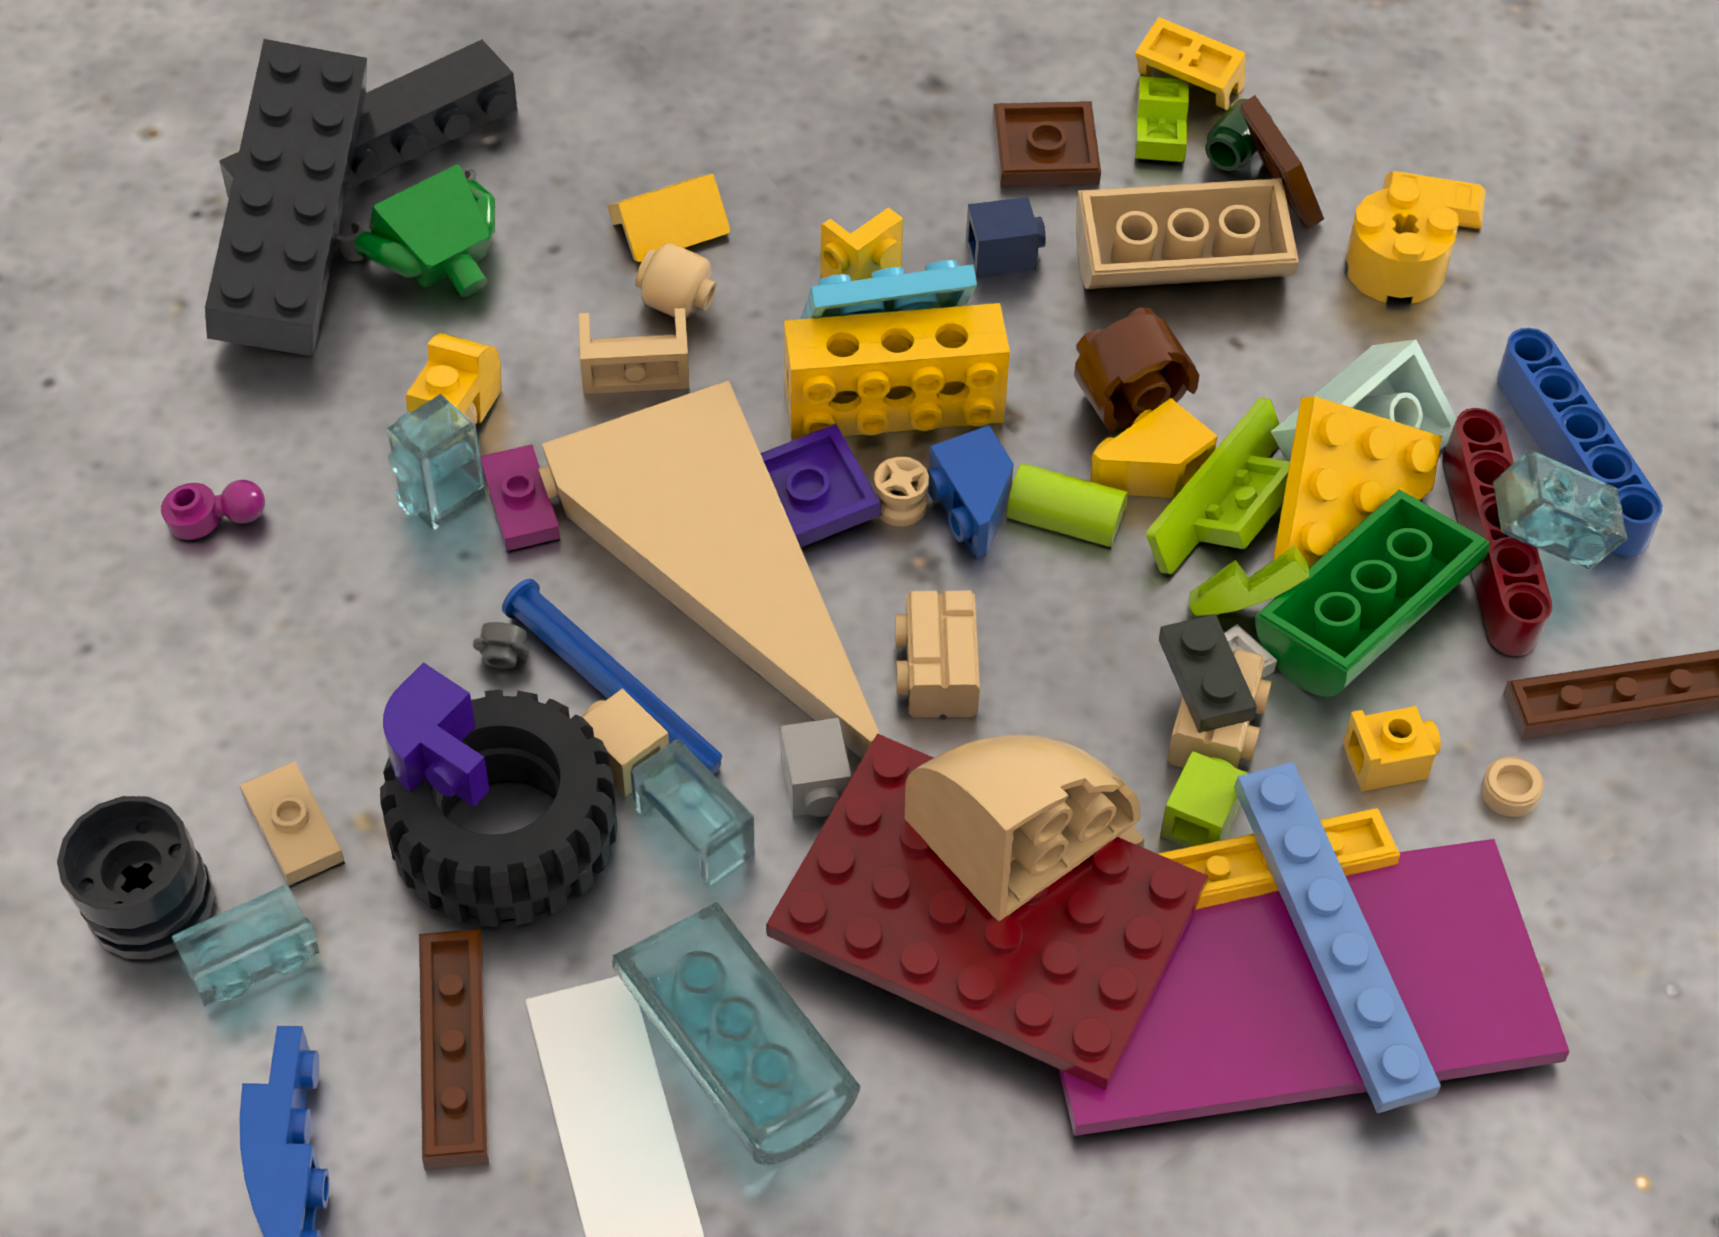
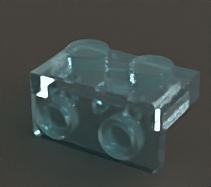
[172,884,320,1007]

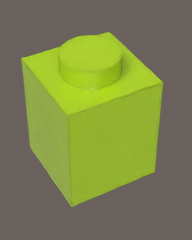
[1160,751,1248,848]

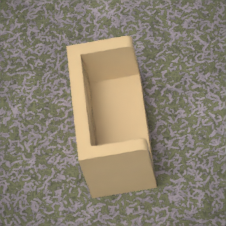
[578,308,690,394]

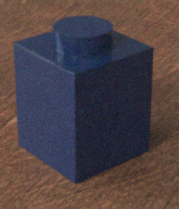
[966,197,1046,277]

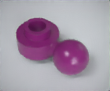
[161,479,265,540]

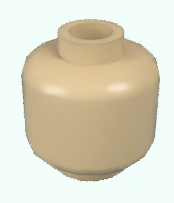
[635,243,717,319]

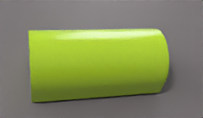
[1006,462,1128,547]

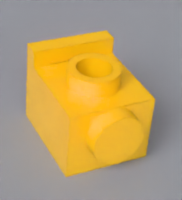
[1342,706,1441,792]

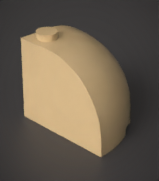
[905,734,1141,921]

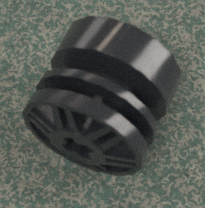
[57,796,215,959]

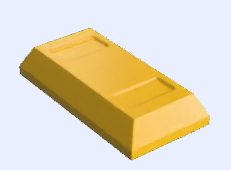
[1383,171,1486,229]

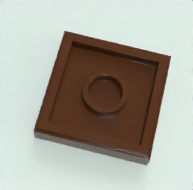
[1240,95,1325,228]
[993,101,1101,187]

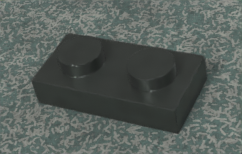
[1159,614,1257,733]

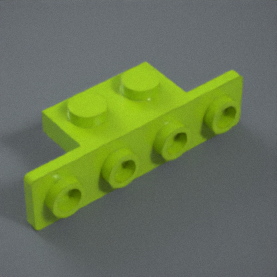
[1146,397,1290,574]

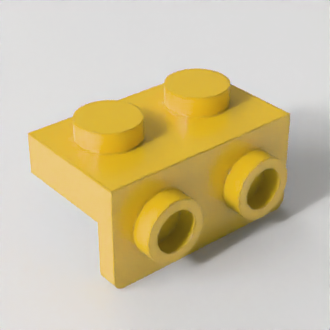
[820,207,903,281]

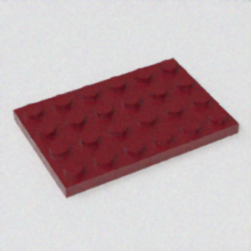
[766,733,1208,1090]

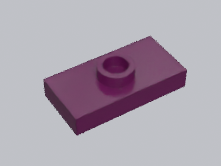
[479,444,560,551]

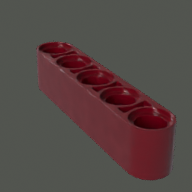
[1443,408,1552,656]

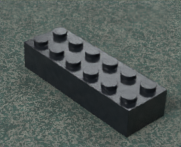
[205,39,367,357]

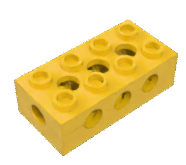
[784,303,1010,441]

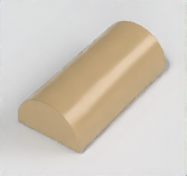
[1076,178,1299,289]

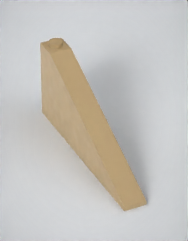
[538,380,880,759]

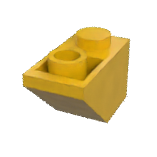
[1090,398,1218,498]

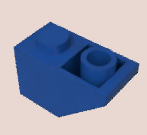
[927,425,1014,559]

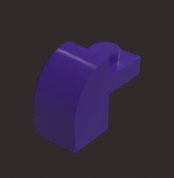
[383,662,490,807]

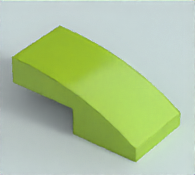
[1135,76,1189,162]
[1189,545,1309,616]

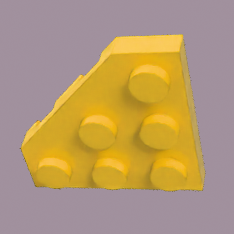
[1273,396,1442,568]

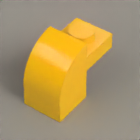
[406,333,502,424]

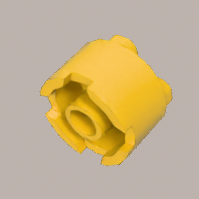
[1346,180,1459,304]

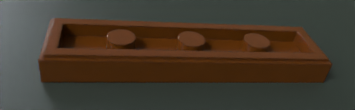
[1504,650,1719,739]
[419,929,489,1170]

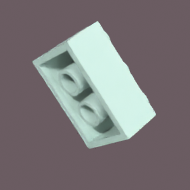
[1271,339,1457,461]

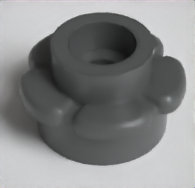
[473,622,529,669]

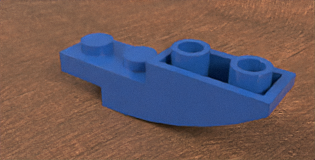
[239,1026,330,1237]

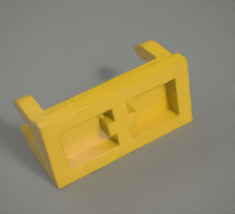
[1135,17,1246,110]

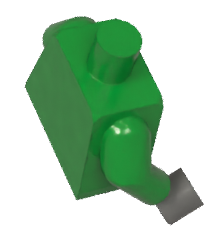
[337,164,495,297]

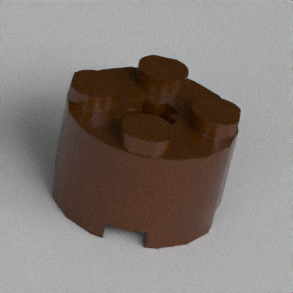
[1074,307,1200,433]

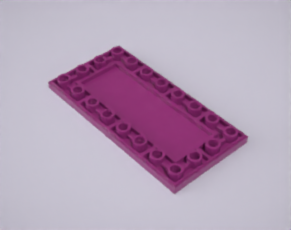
[1059,839,1570,1136]

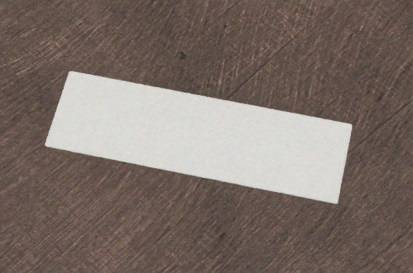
[525,973,704,1237]

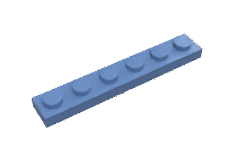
[1234,762,1441,1114]

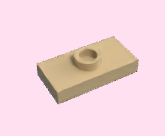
[240,761,345,886]

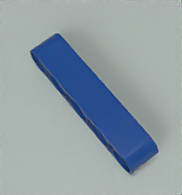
[1497,328,1663,557]

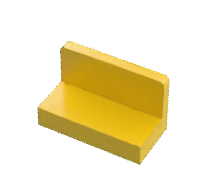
[607,173,730,262]

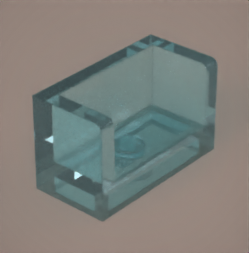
[630,738,755,885]

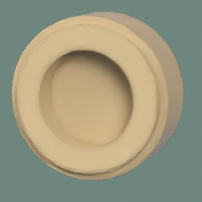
[1481,757,1544,817]

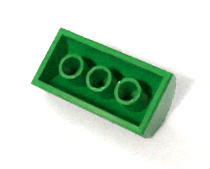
[1255,489,1490,697]

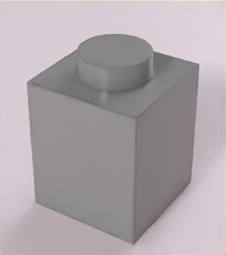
[780,717,852,817]

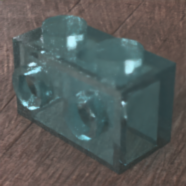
[387,394,486,530]
[1493,450,1627,570]

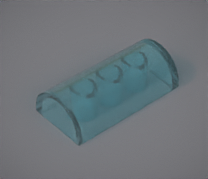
[612,902,861,1165]

